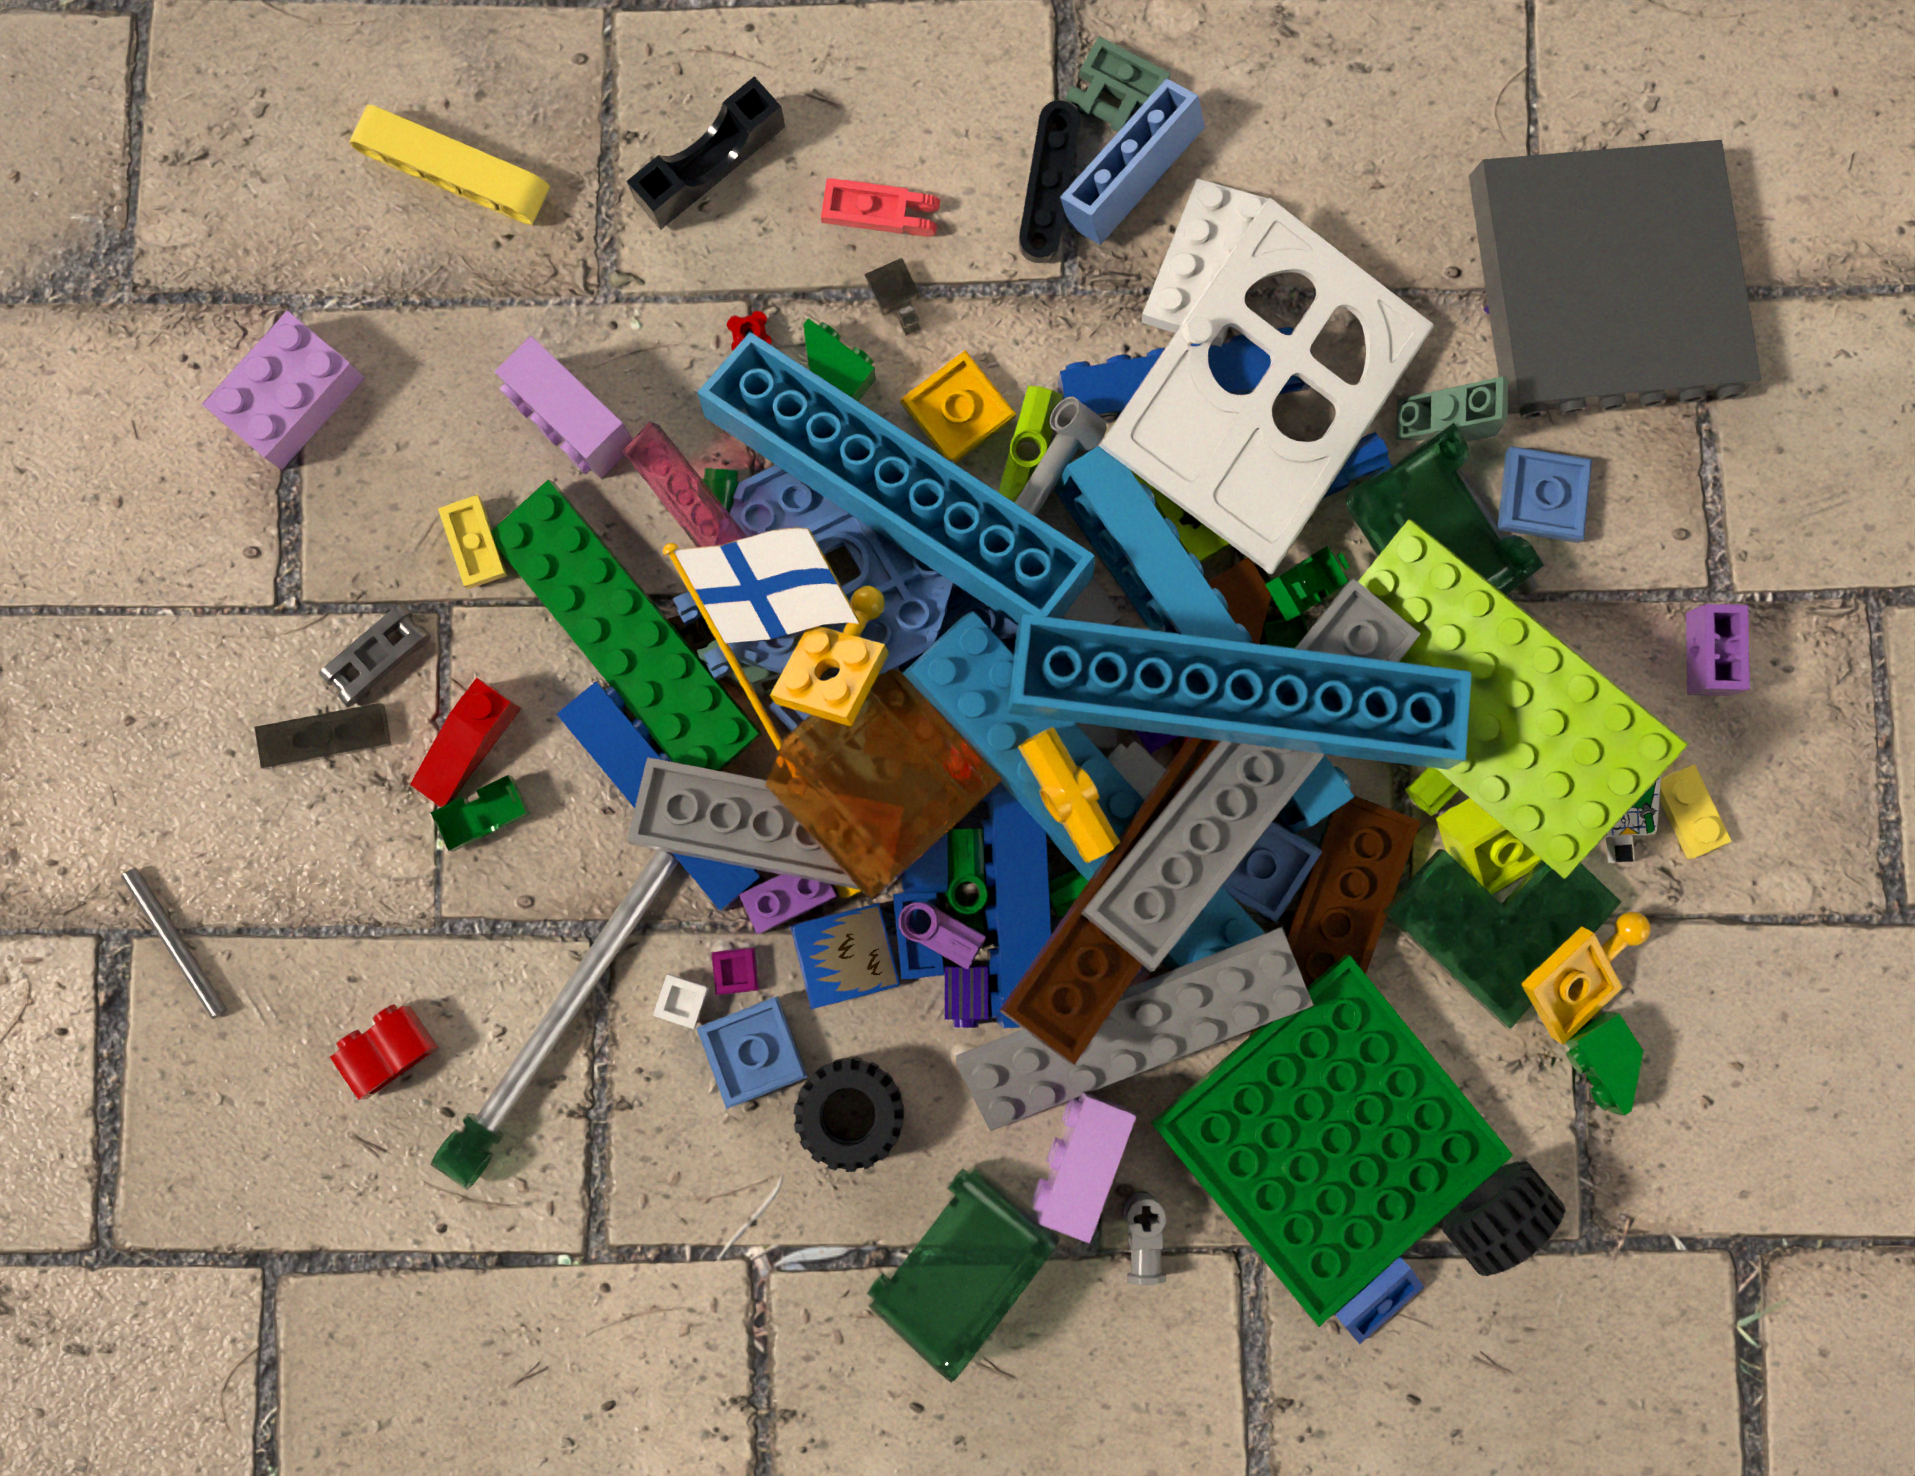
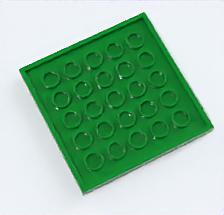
[1150,954,1514,1327]

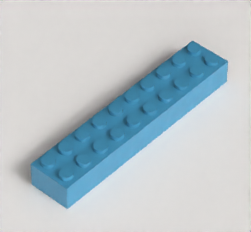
[697,332,1095,625]
[1054,446,1354,833]
[900,611,1264,971]
[1008,614,1471,770]

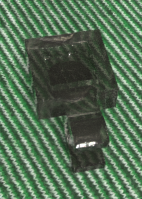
[865,258,921,336]

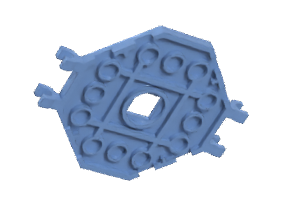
[673,460,955,685]

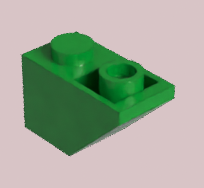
[803,318,876,402]
[1566,1012,1644,1116]

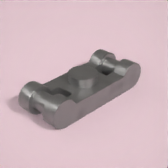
[319,604,431,707]

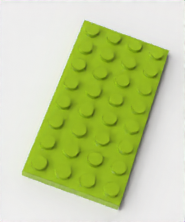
[1358,519,1689,879]

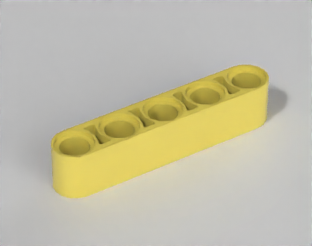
[349,105,550,225]

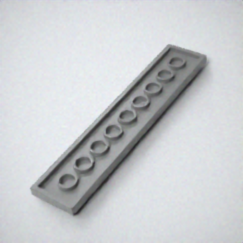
[1081,578,1420,971]

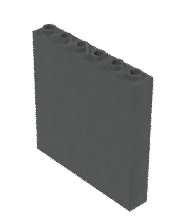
[1469,140,1761,419]

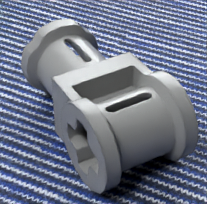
[1122,1191,1166,1285]

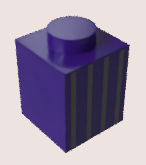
[945,966,988,1028]

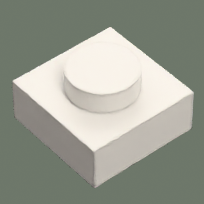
[653,974,709,1029]

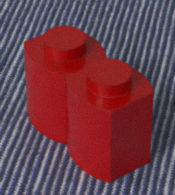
[330,1004,439,1100]

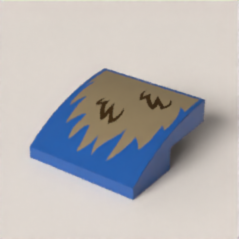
[790,903,900,1009]

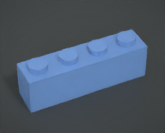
[1060,78,1205,245]

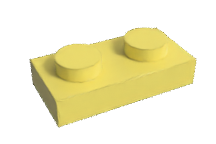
[438,495,508,589]
[1659,764,1732,859]

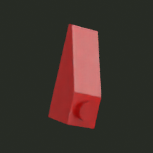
[410,677,522,807]

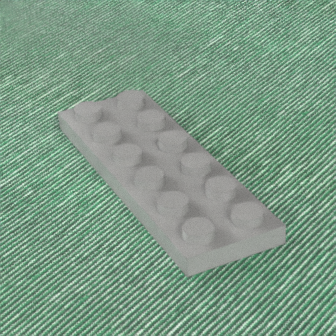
[627,757,904,895]

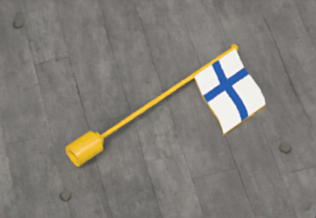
[663,528,861,898]

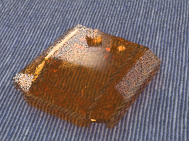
[765,668,1002,901]

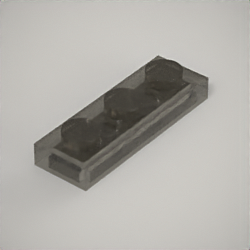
[254,703,391,770]

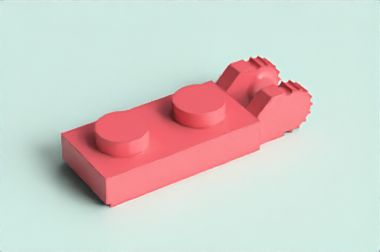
[821,178,940,237]

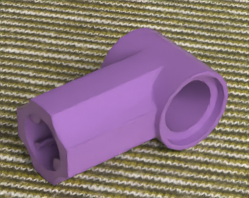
[898,901,987,970]

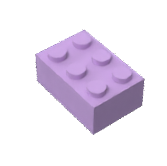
[202,310,365,470]
[494,336,636,479]
[1031,1092,1136,1244]

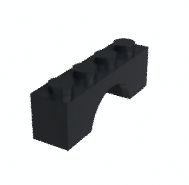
[627,76,785,230]

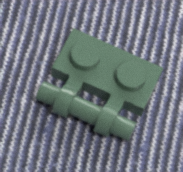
[1065,36,1171,133]

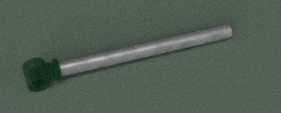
[431,850,679,1190]

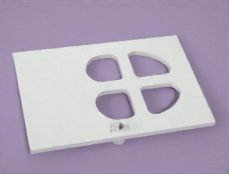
[1099,198,1434,574]

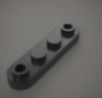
[1019,100,1080,263]

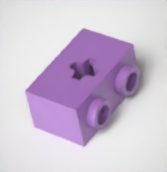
[1686,604,1750,696]
[739,874,838,934]

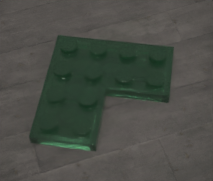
[1383,849,1622,1029]

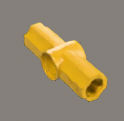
[1018,727,1121,862]

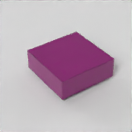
[711,948,759,995]

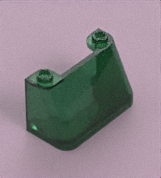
[1346,423,1544,595]
[866,1164,1060,1383]

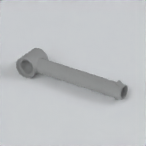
[1015,397,1106,517]

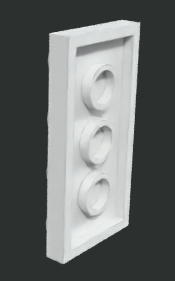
[1142,179,1268,347]

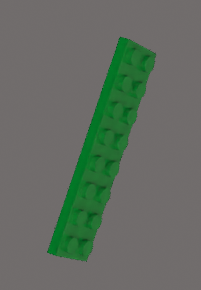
[491,479,763,771]

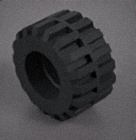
[793,1058,904,1172]
[1442,1161,1565,1276]

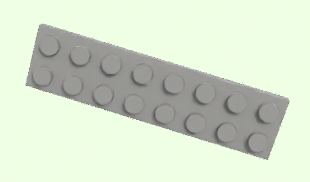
[956,927,1313,1131]

